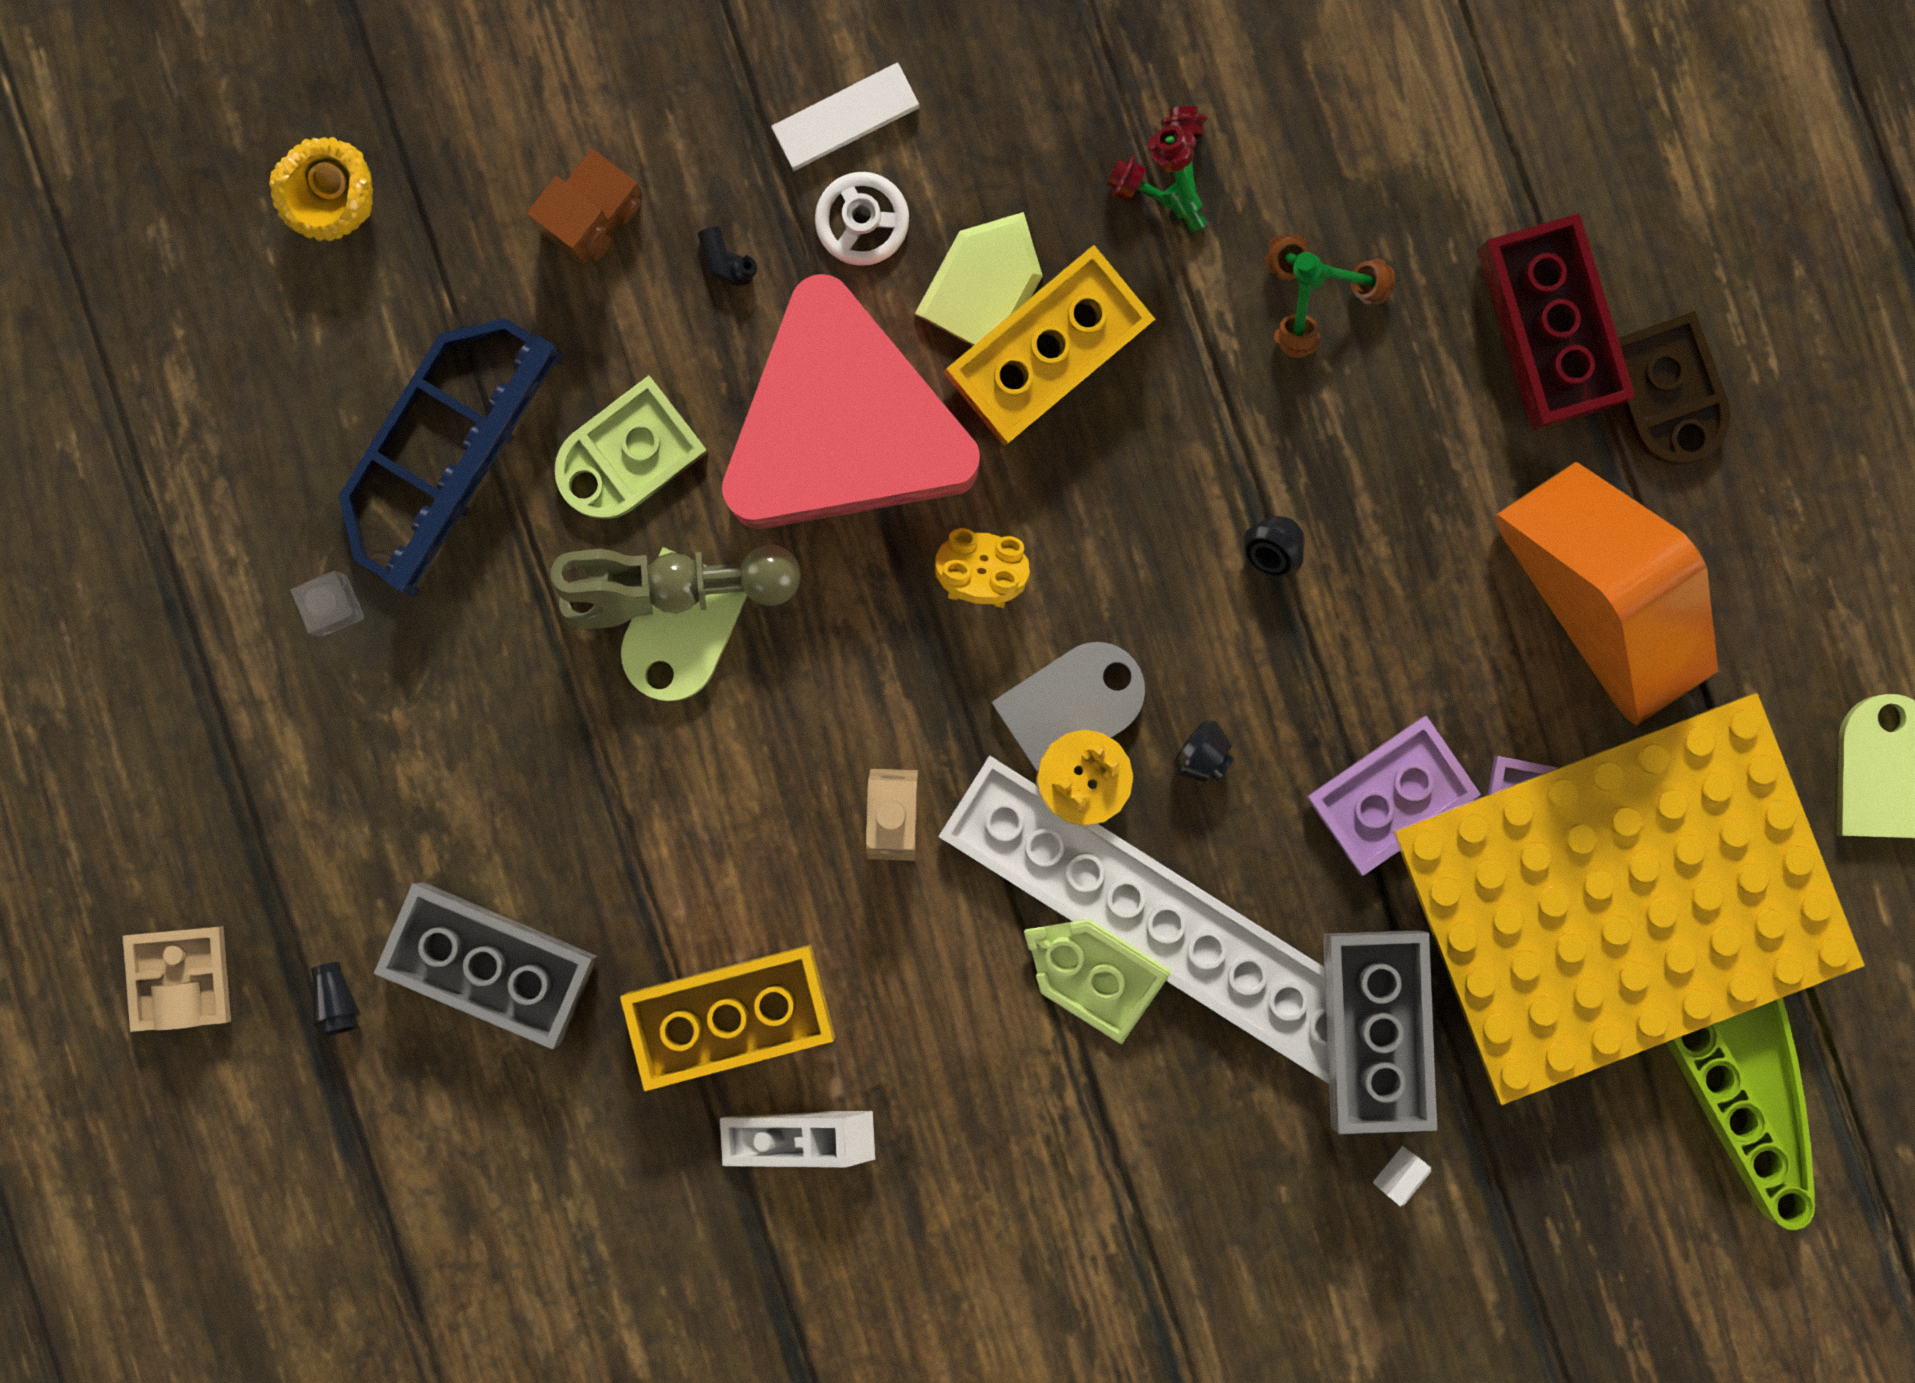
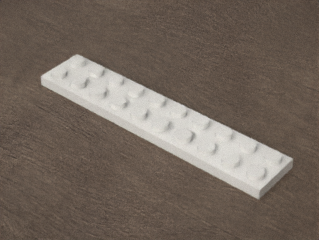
[938,756,1329,1084]

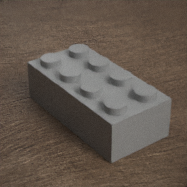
[374,882,598,1049]
[1323,930,1437,1134]

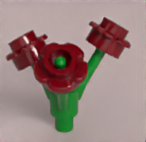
[1106,106,1207,232]

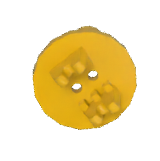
[934,528,1030,608]
[1036,730,1133,827]

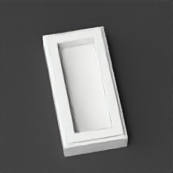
[1373,1146,1432,1206]

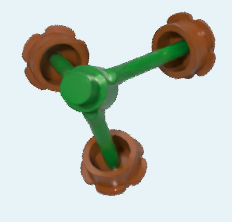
[1264,234,1395,358]

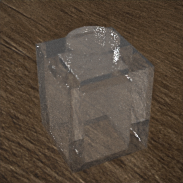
[290,571,365,637]

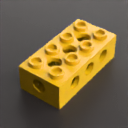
[943,245,1155,446]

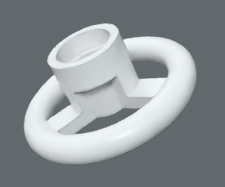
[815,172,909,265]

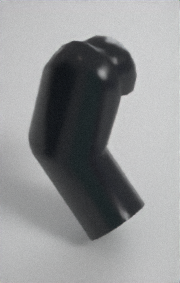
[697,226,757,286]

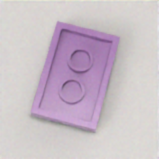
[1306,716,1481,876]

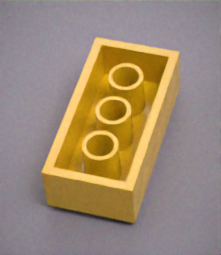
[620,944,835,1091]

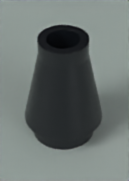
[311,962,361,1036]

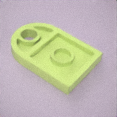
[555,375,708,519]
[621,547,747,701]
[1836,694,1915,838]

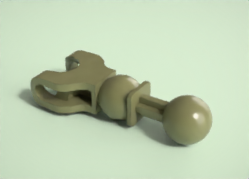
[550,545,801,629]

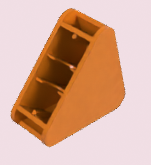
[1494,462,1718,726]

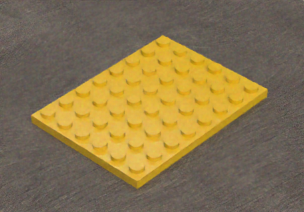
[1393,693,1865,1105]

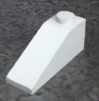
[720,1111,875,1167]

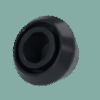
[1242,516,1305,577]
[1173,721,1234,783]

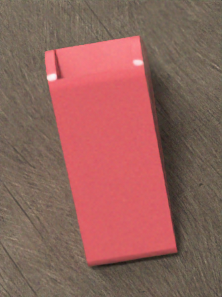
[722,274,980,529]

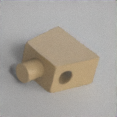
[866,769,918,861]

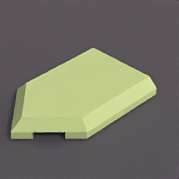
[915,212,1043,346]
[1024,919,1172,1045]

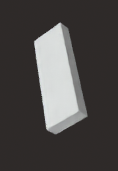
[771,62,919,171]

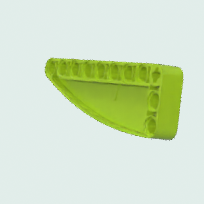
[1665,998,1815,1230]

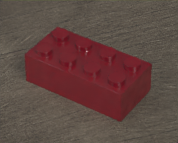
[1477,213,1636,431]

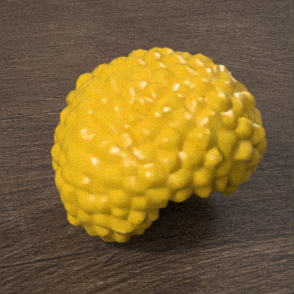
[269,137,373,241]

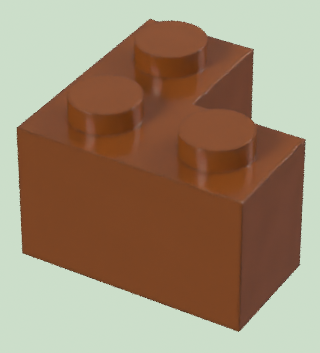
[526,148,642,267]

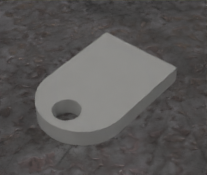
[991,642,1145,773]

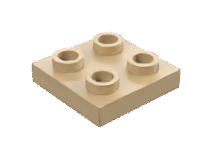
[123,926,231,1032]

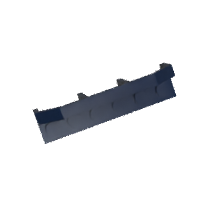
[339,318,565,597]

